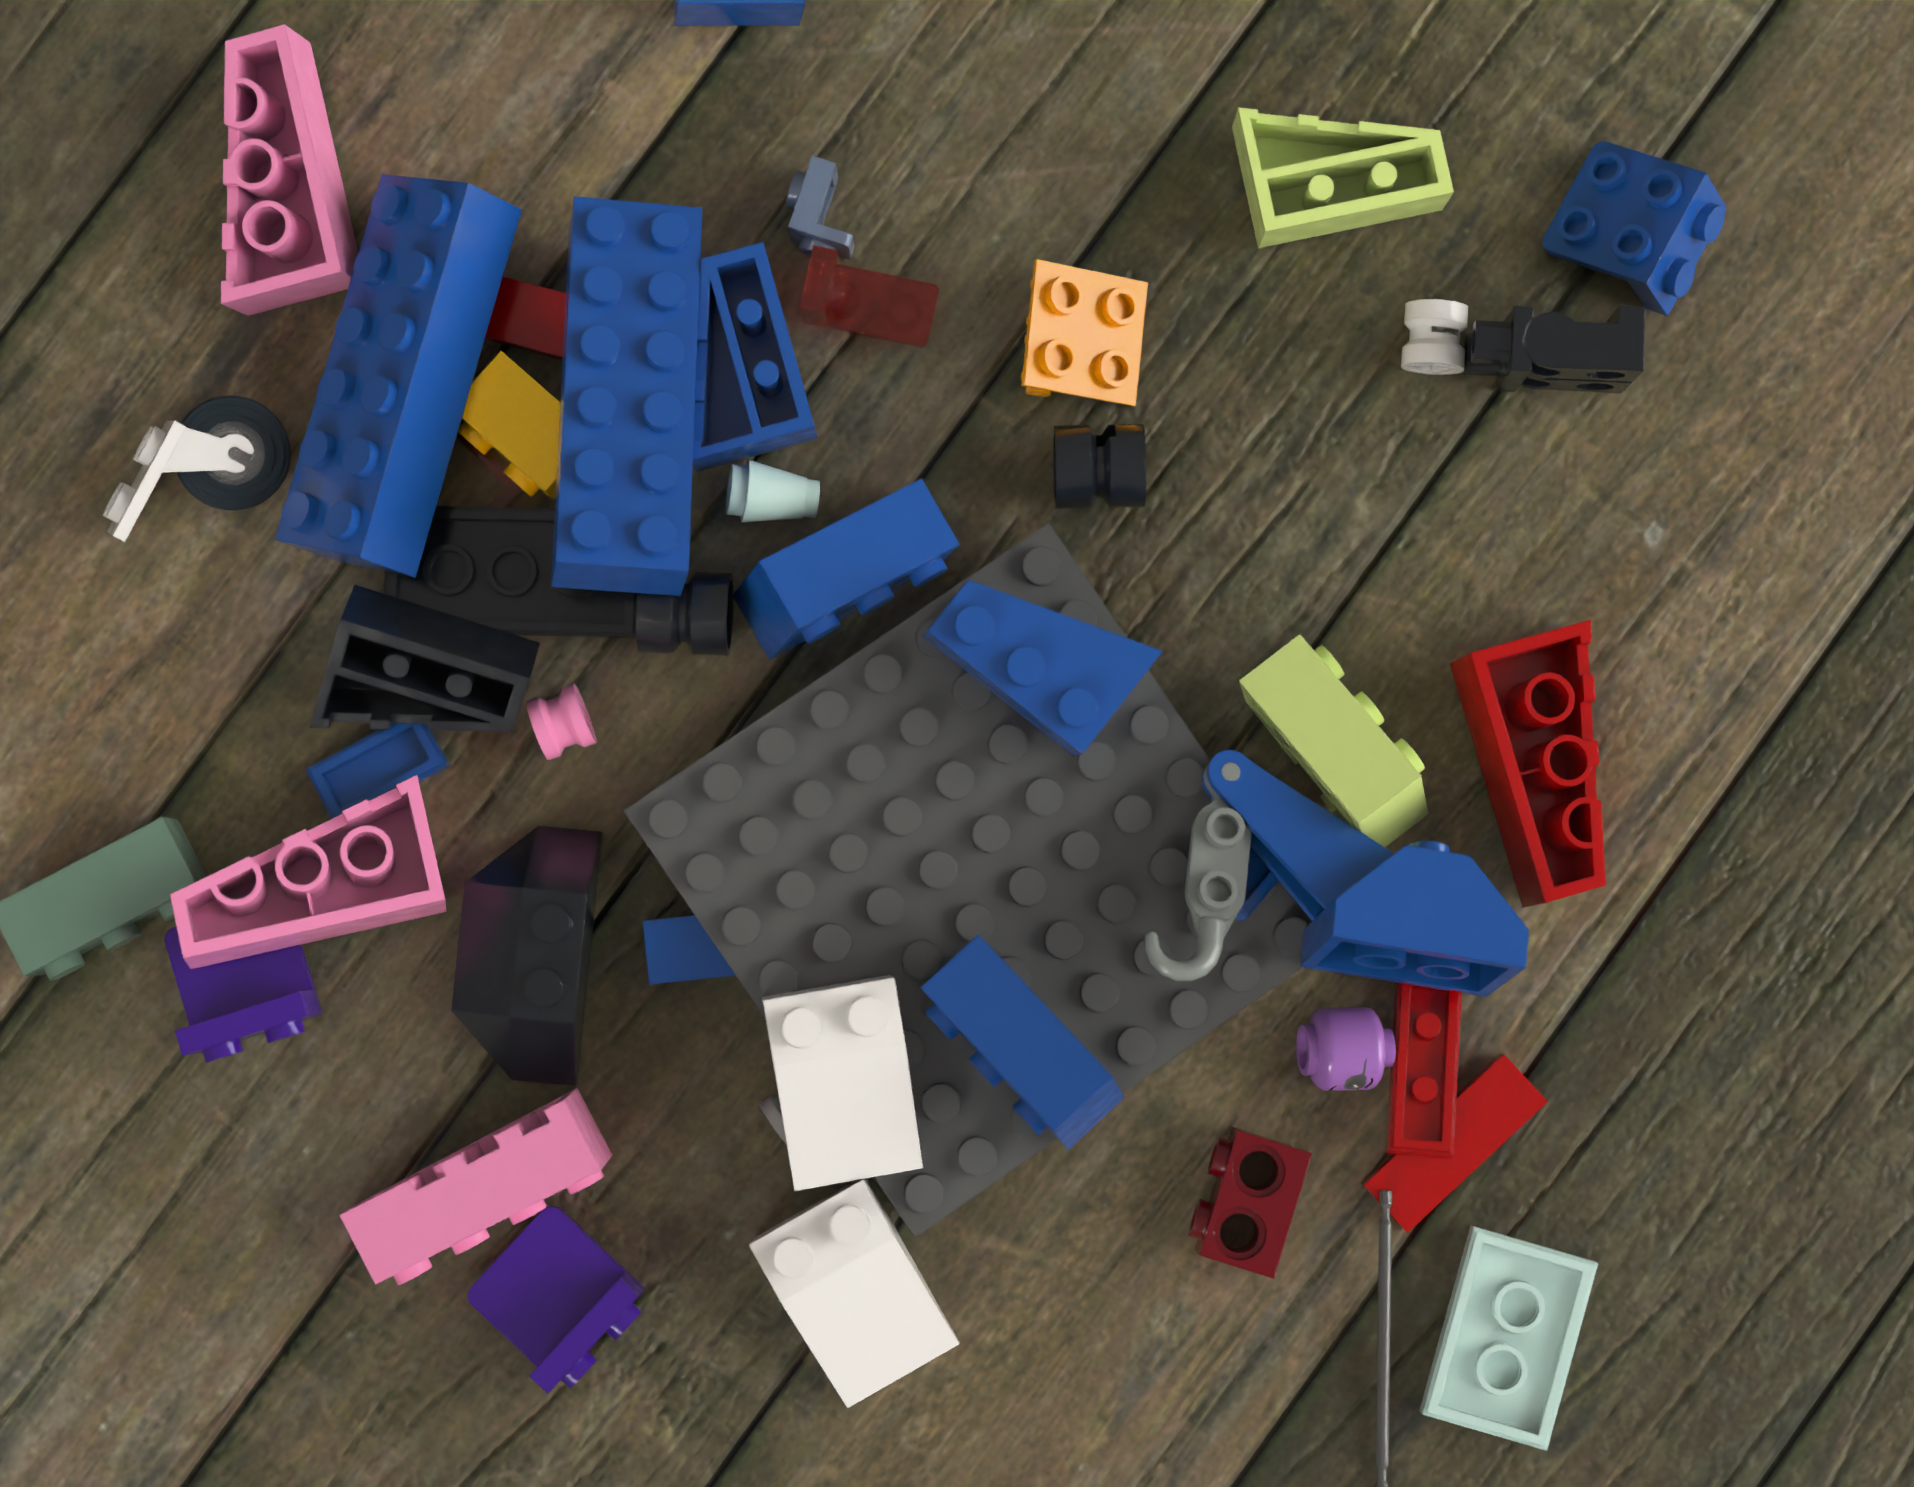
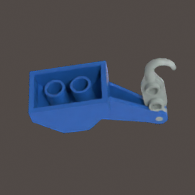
[1145,750,1529,997]

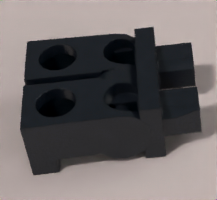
[1463,306,1646,393]

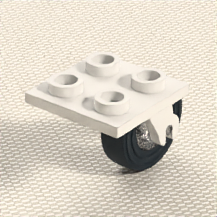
[103,395,290,542]

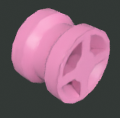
[526,684,597,760]

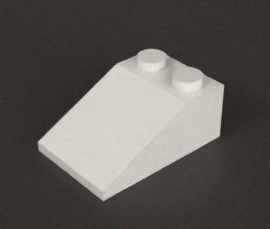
[762,975,923,1191]
[749,1178,959,1408]

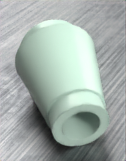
[726,459,820,523]

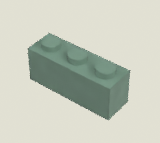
[0,817,207,981]

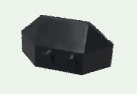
[451,826,603,1086]

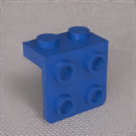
[1542,142,1727,316]

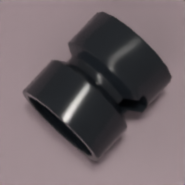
[1053,424,1146,509]
[636,572,734,656]

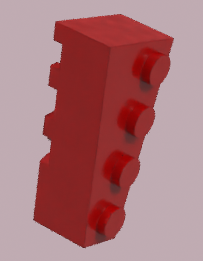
[1449,620,1606,908]

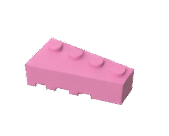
[221,24,358,316]
[339,1088,613,1285]

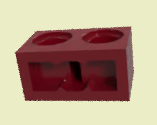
[1188,1127,1312,1279]

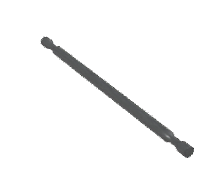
[1376,1189,1392,1487]

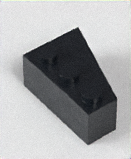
[309,585,540,732]

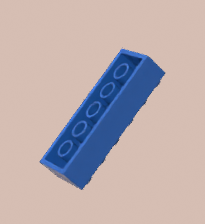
[275,174,522,578]
[551,196,702,596]

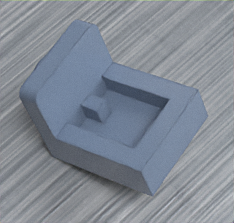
[786,156,855,263]

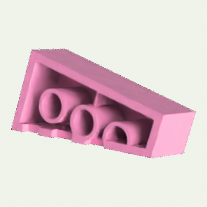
[170,775,447,969]

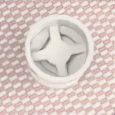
[1401,299,1468,375]

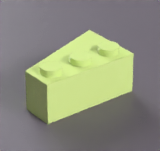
[1232,107,1454,248]
[1239,634,1429,847]

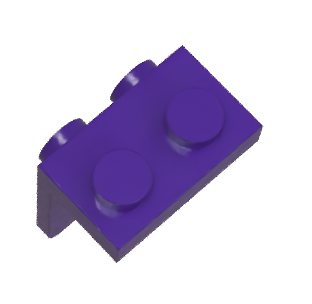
[164,926,323,1063]
[468,1206,645,1394]

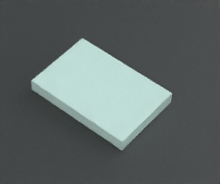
[1419,1225,1598,1451]

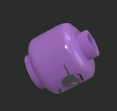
[1296,1007,1396,1091]

